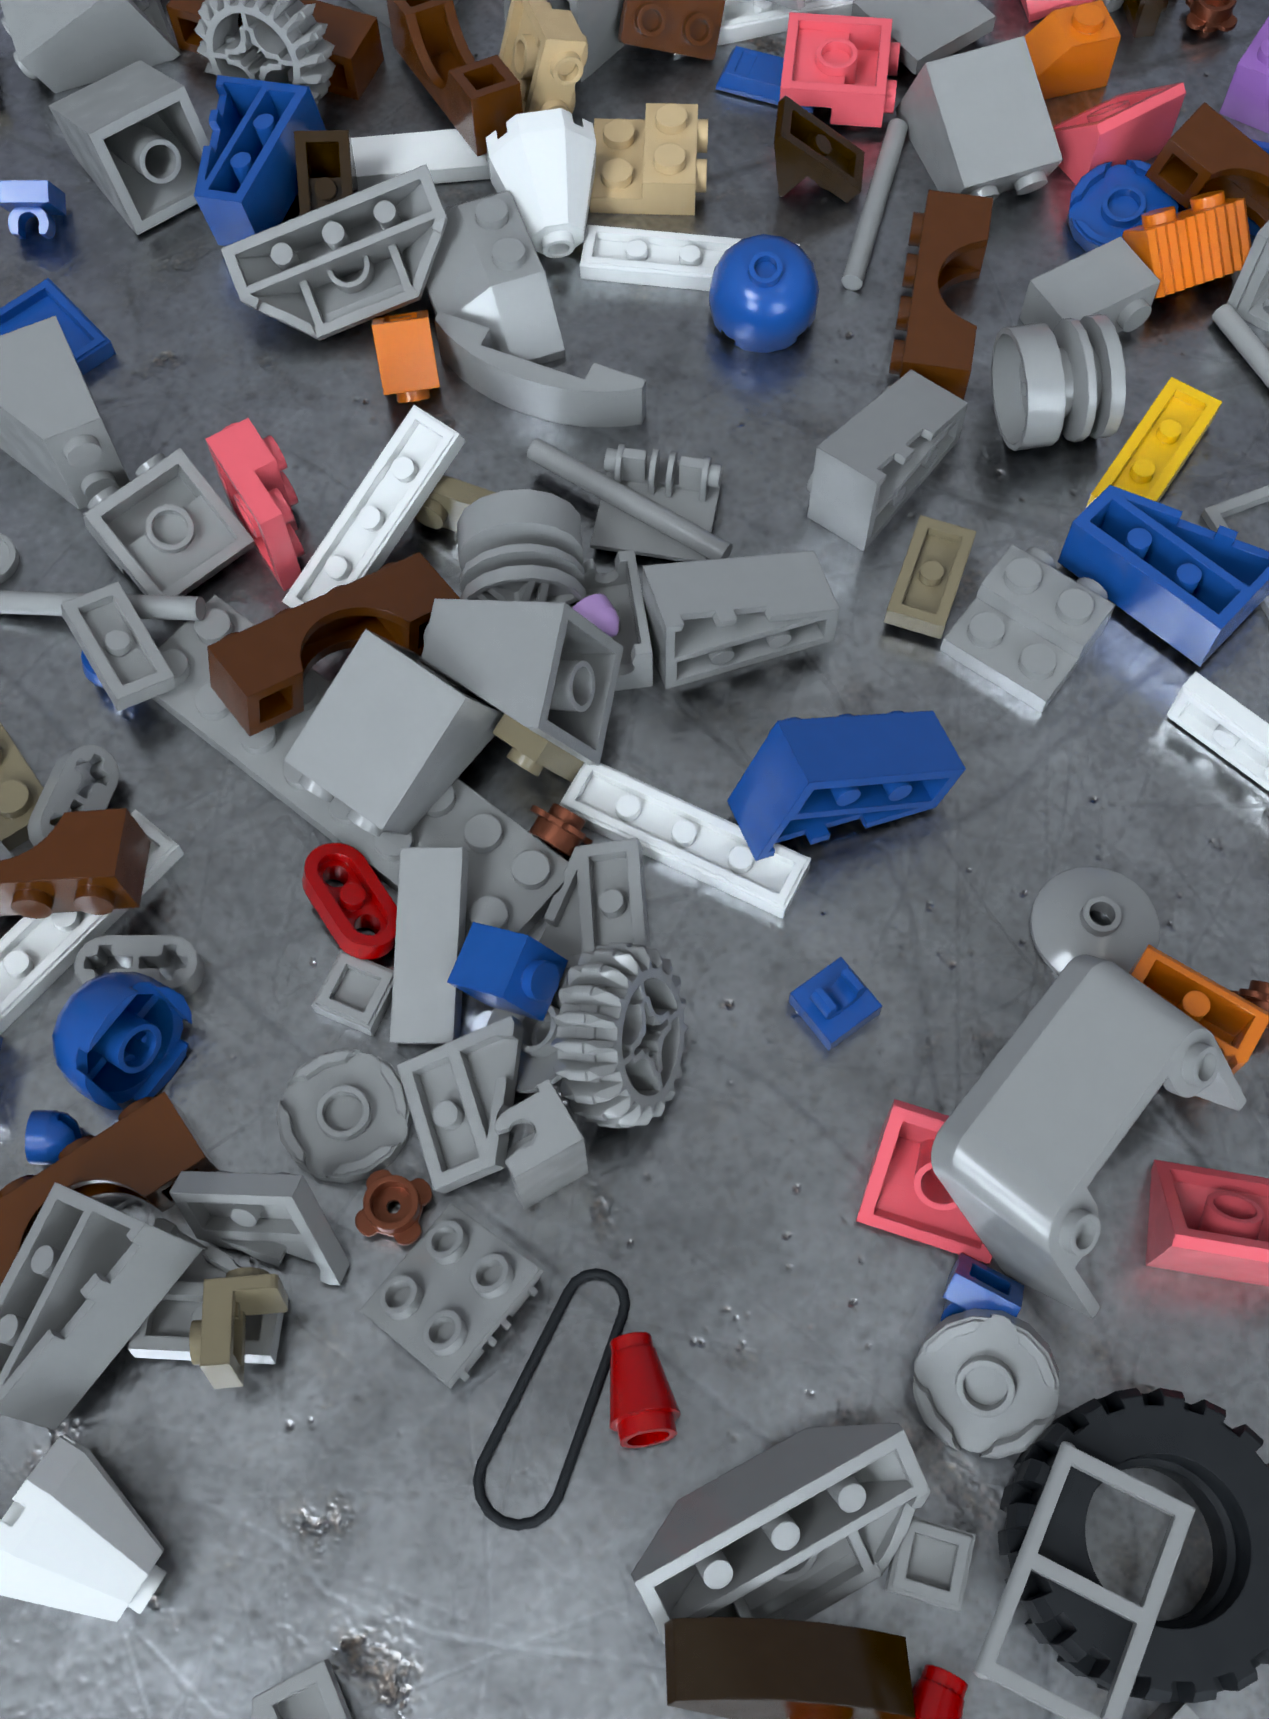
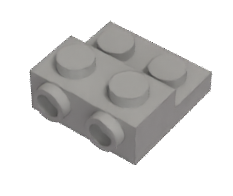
[83,448,255,596]
[940,544,1115,713]

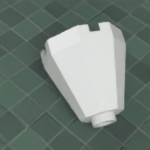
[486,108,596,258]
[0,1434,167,1622]

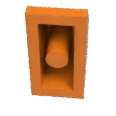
[1024,0,1121,100]
[371,310,440,403]

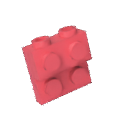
[780,12,900,128]
[205,418,305,591]

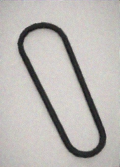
[473,1268,630,1531]

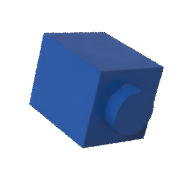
[447,922,568,1021]

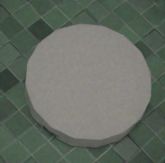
[276,1048,412,1184]
[913,1308,1059,1459]

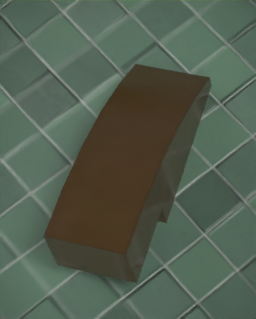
[664,1617,916,1719]

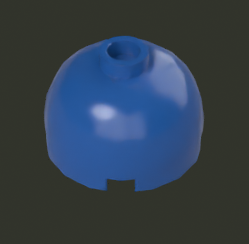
[709,234,819,353]
[52,972,192,1111]

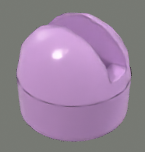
[572,594,620,637]

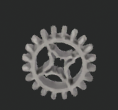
[194,0,336,105]
[551,942,689,1128]

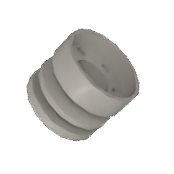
[991,314,1126,451]
[457,489,586,608]

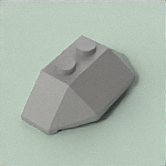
[220,164,448,341]
[425,191,566,365]
[631,1423,931,1644]

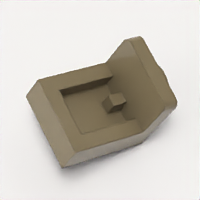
[492,713,584,782]
[189,1267,288,1389]

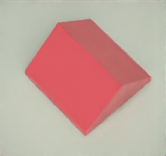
[1053,82,1186,185]
[856,1099,992,1265]
[1146,1159,1269,1287]

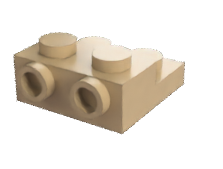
[499,0,588,113]
[590,103,708,215]

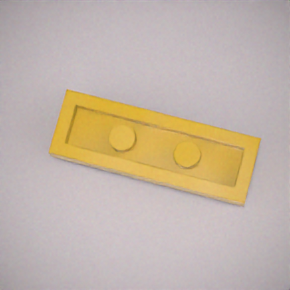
[1086,377,1222,508]

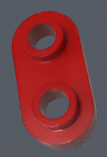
[302,843,397,960]

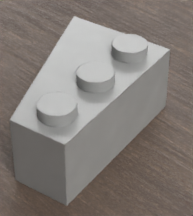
[807,370,968,552]
[643,551,840,689]
[0,1182,203,1430]

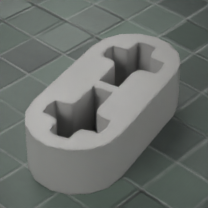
[27,744,119,846]
[74,935,205,998]

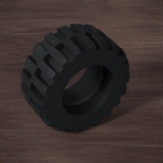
[998,1388,1269,1703]

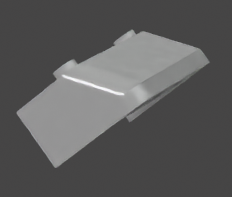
[931,954,1247,1319]

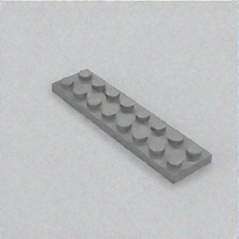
[152,595,568,939]

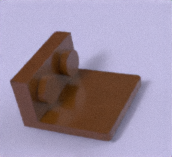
[618,0,726,60]

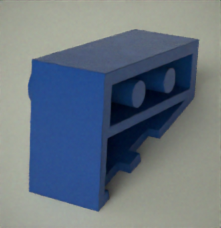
[194,75,326,246]
[1058,485,1269,667]
[727,710,966,861]

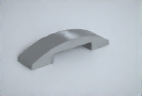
[434,311,646,428]

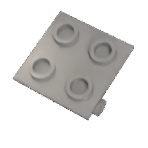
[590,444,724,562]
[360,1203,544,1389]

